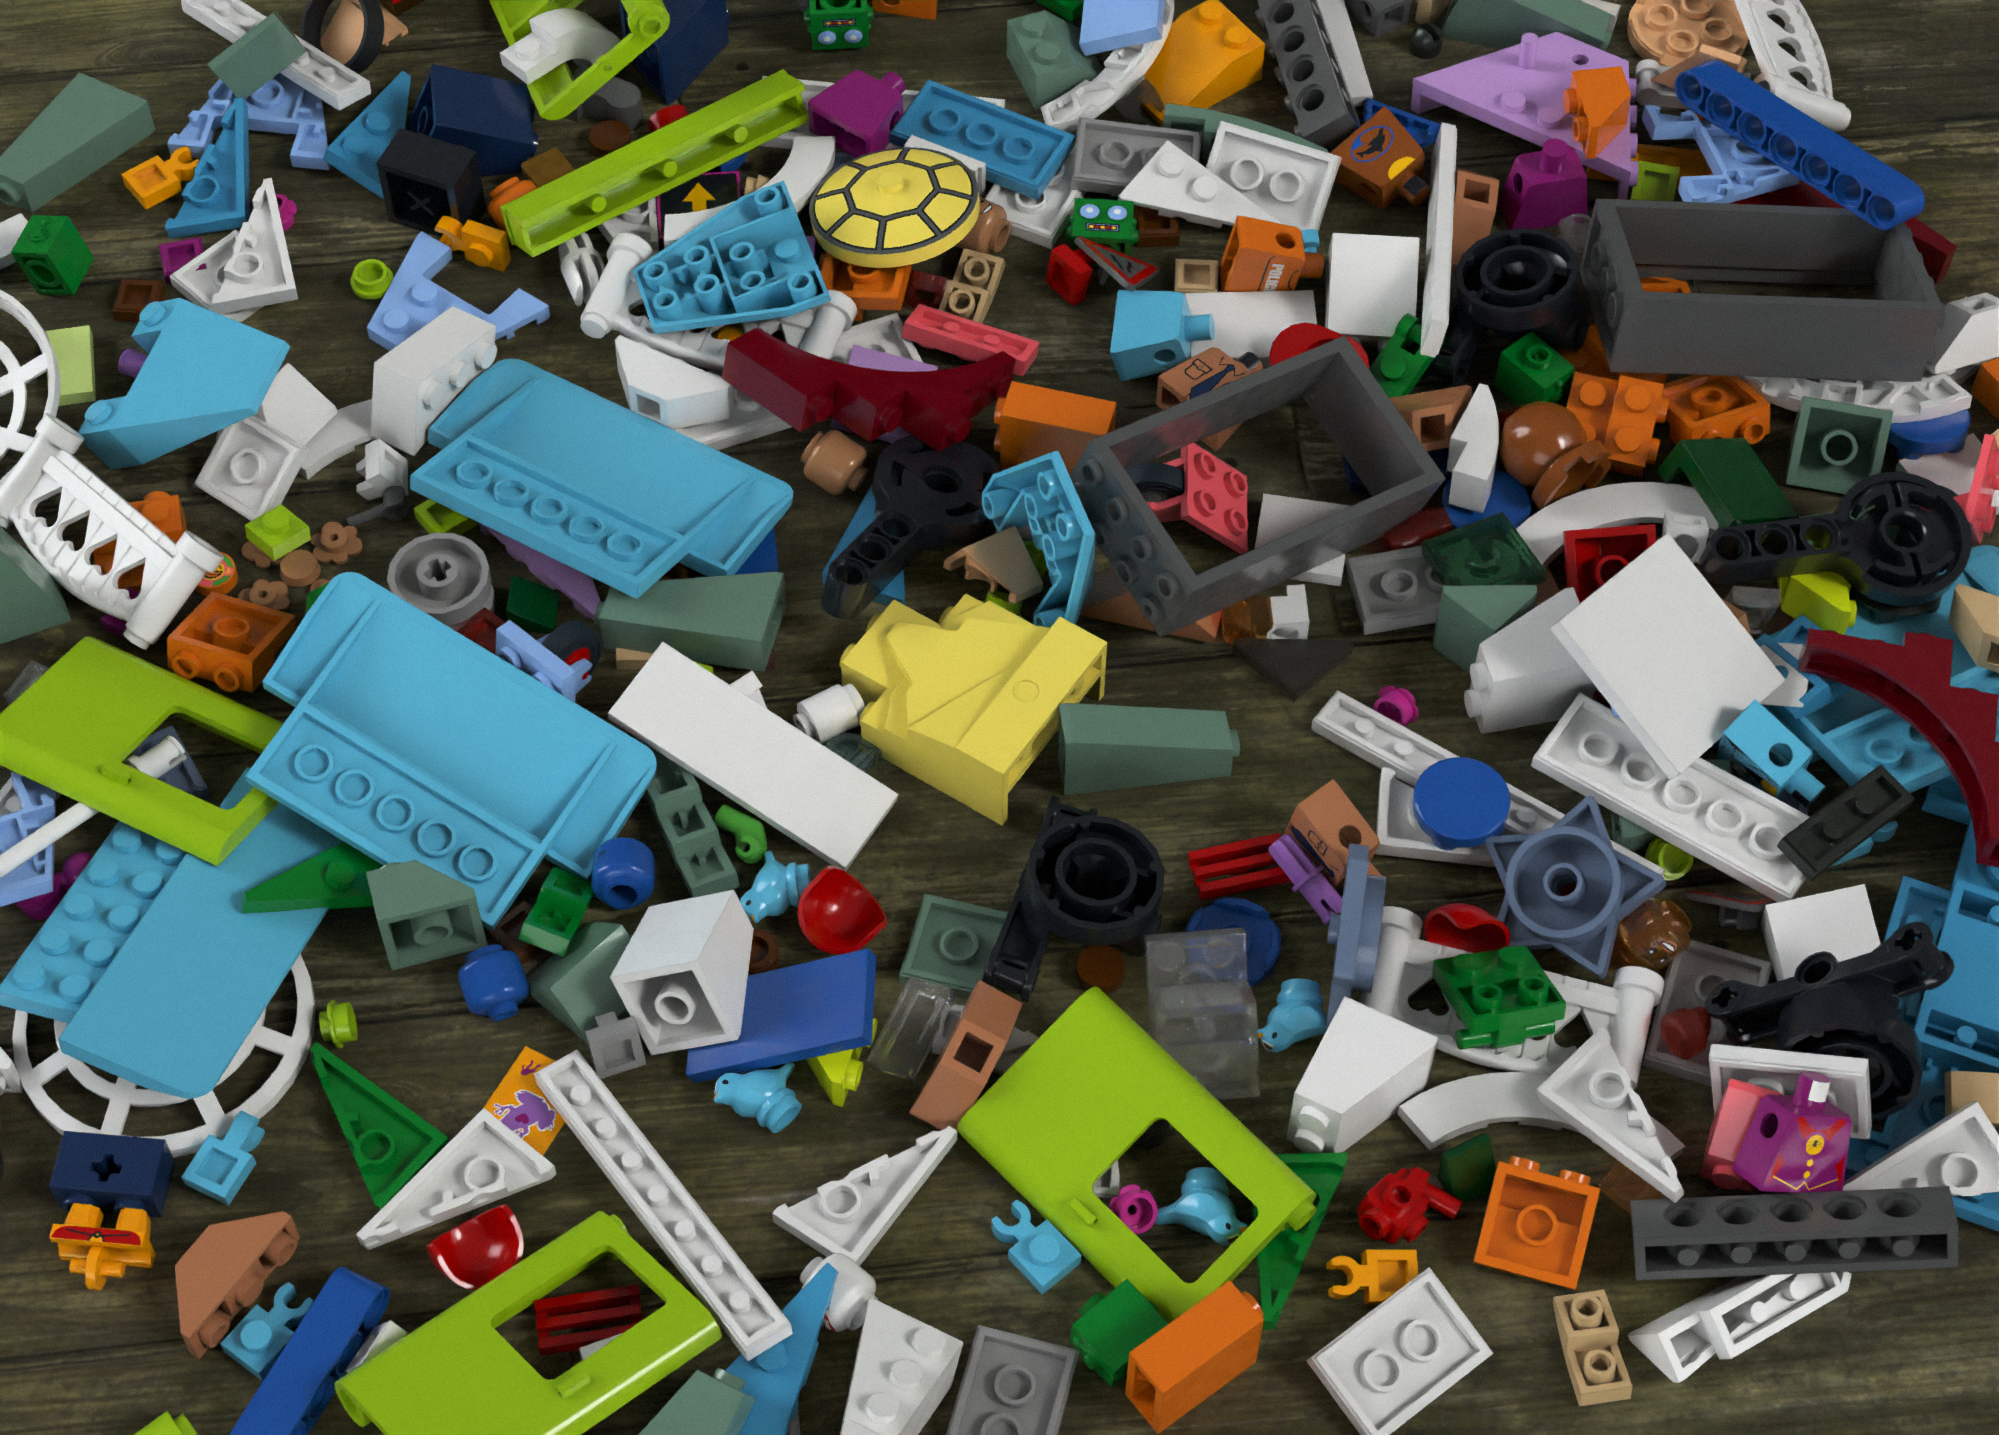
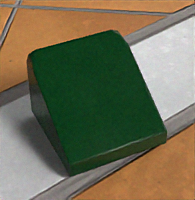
[506,576,561,633]
[1437,1133,1496,1204]

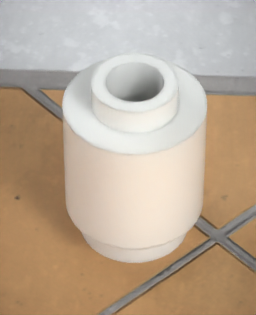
[793,683,865,744]

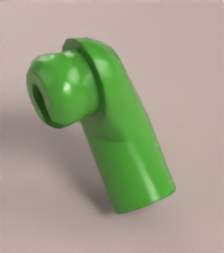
[714,804,768,864]

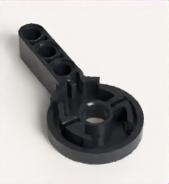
[821,435,1003,619]
[1699,472,1972,606]

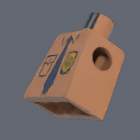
[1156,347,1263,452]
[1283,779,1383,891]

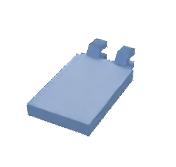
[1079,0,1165,56]

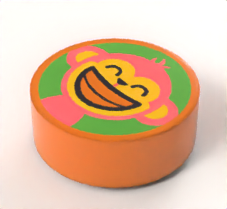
[195,552,238,597]

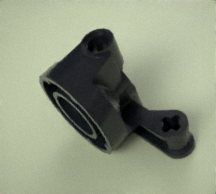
[1418,228,1589,387]
[982,795,1165,1003]
[1704,921,1955,1120]

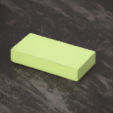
[46,325,96,406]

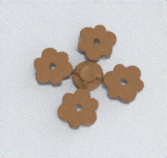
[238,522,363,612]

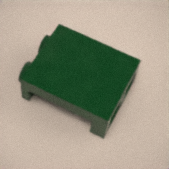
[1657,438,1799,549]

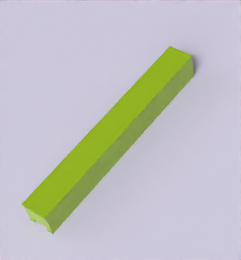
[500,69,809,257]

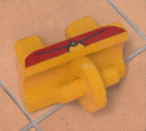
[49,1203,156,1291]

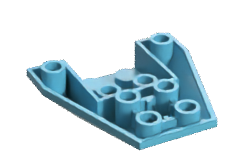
[633,180,831,334]
[981,451,1095,628]

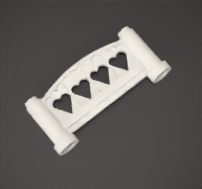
[1734,0,1851,132]
[580,233,857,372]
[0,413,224,650]
[1359,906,1664,1090]

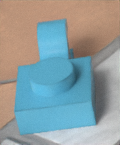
[181,1110,265,1206]

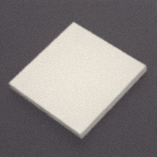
[1550,533,1785,780]

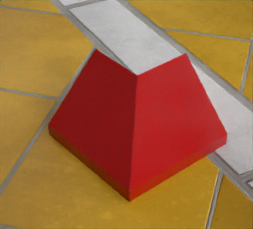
[1563,524,1656,603]

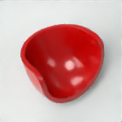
[797,865,887,955]
[1424,903,1510,953]
[425,1204,524,1291]

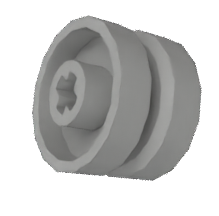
[387,533,497,642]

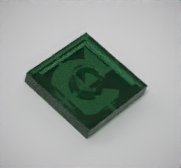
[1421,512,1546,586]

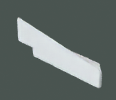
[1628,1272,1852,1383]

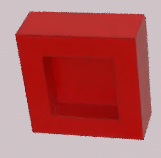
[1045,243,1097,306]

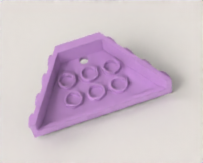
[1411,32,1638,200]

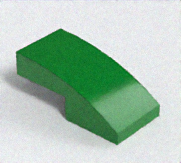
[518,867,595,957]

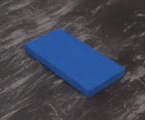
[686,948,876,1083]

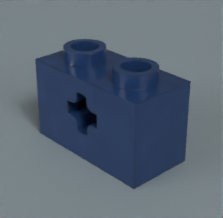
[49,1131,175,1218]

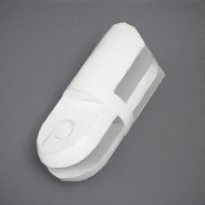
[558,232,605,306]

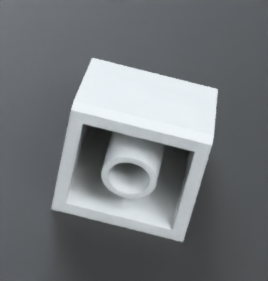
[1325,233,1420,353]
[1464,587,1596,734]
[1760,884,1881,982]
[610,890,754,1055]
[1286,996,1438,1153]

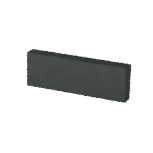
[1777,764,1915,882]

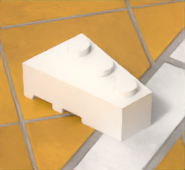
[370,306,497,456]
[840,1297,963,1435]

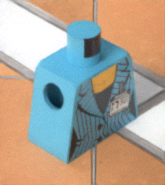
[1716,699,1826,808]

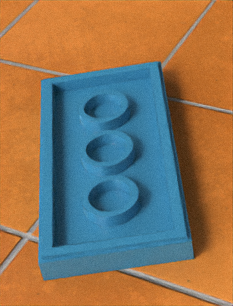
[890,79,1075,200]

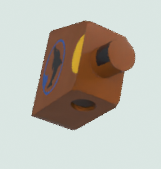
[1330,106,1430,209]

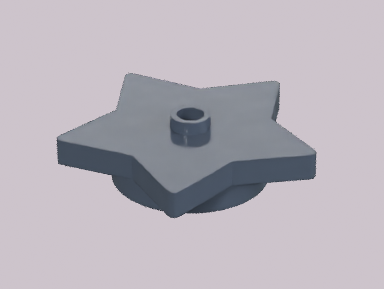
[1485,795,1666,979]
[1326,843,1386,1027]

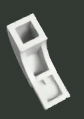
[500,8,621,85]

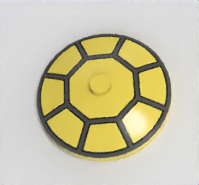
[809,147,980,268]

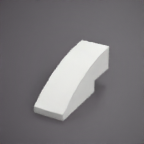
[1446,383,1499,514]

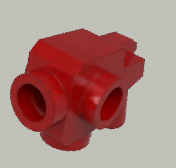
[1357,1167,1462,1244]

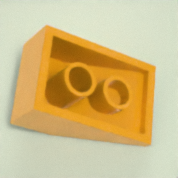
[1127,0,1265,127]

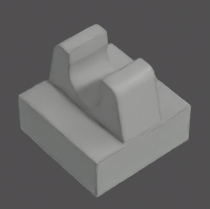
[585,1011,646,1079]

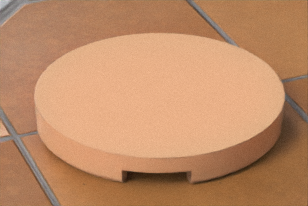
[1627,0,1748,67]

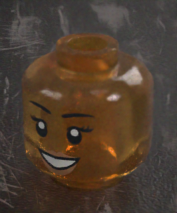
[1617,898,1692,970]

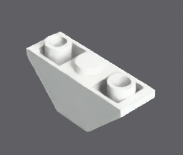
[1925,292,1999,375]
[615,335,734,430]

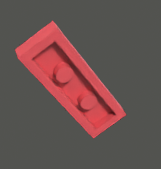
[902,304,1040,377]

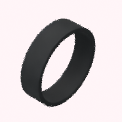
[300,0,384,74]

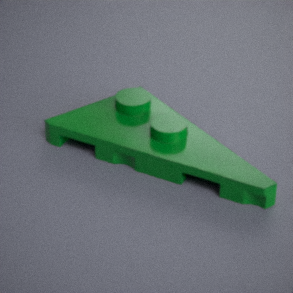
[241,842,383,913]
[310,1042,449,1212]
[1251,1152,1348,1330]

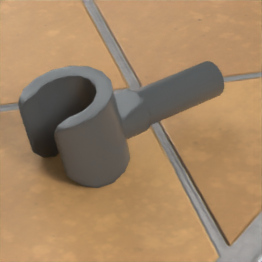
[346,486,409,527]

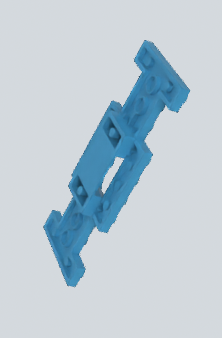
[1845,774,1999,1232]

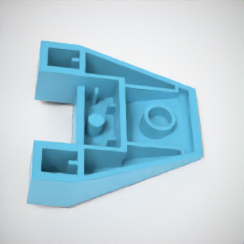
[78,298,290,470]

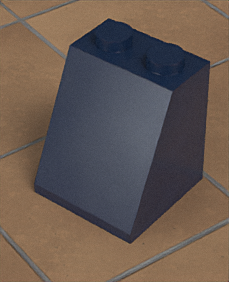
[619,0,731,106]
[408,64,538,177]

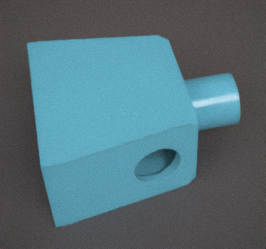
[1110,290,1215,381]

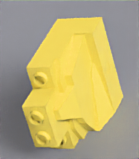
[839,593,1107,826]

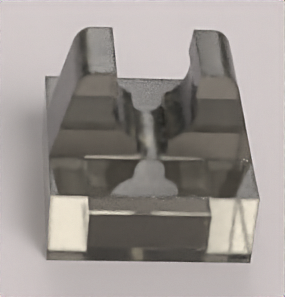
[1114,76,1164,125]

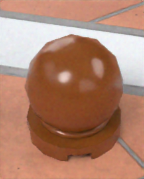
[1499,401,1612,510]

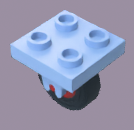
[495,620,603,702]

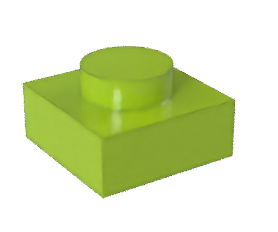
[1630,161,1680,201]
[414,499,479,535]
[245,504,311,561]

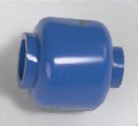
[591,837,655,910]
[458,944,530,1022]

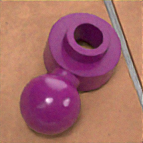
[15,852,94,920]

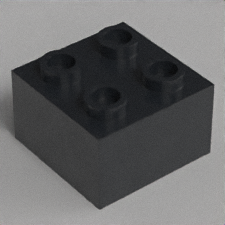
[376,128,487,237]

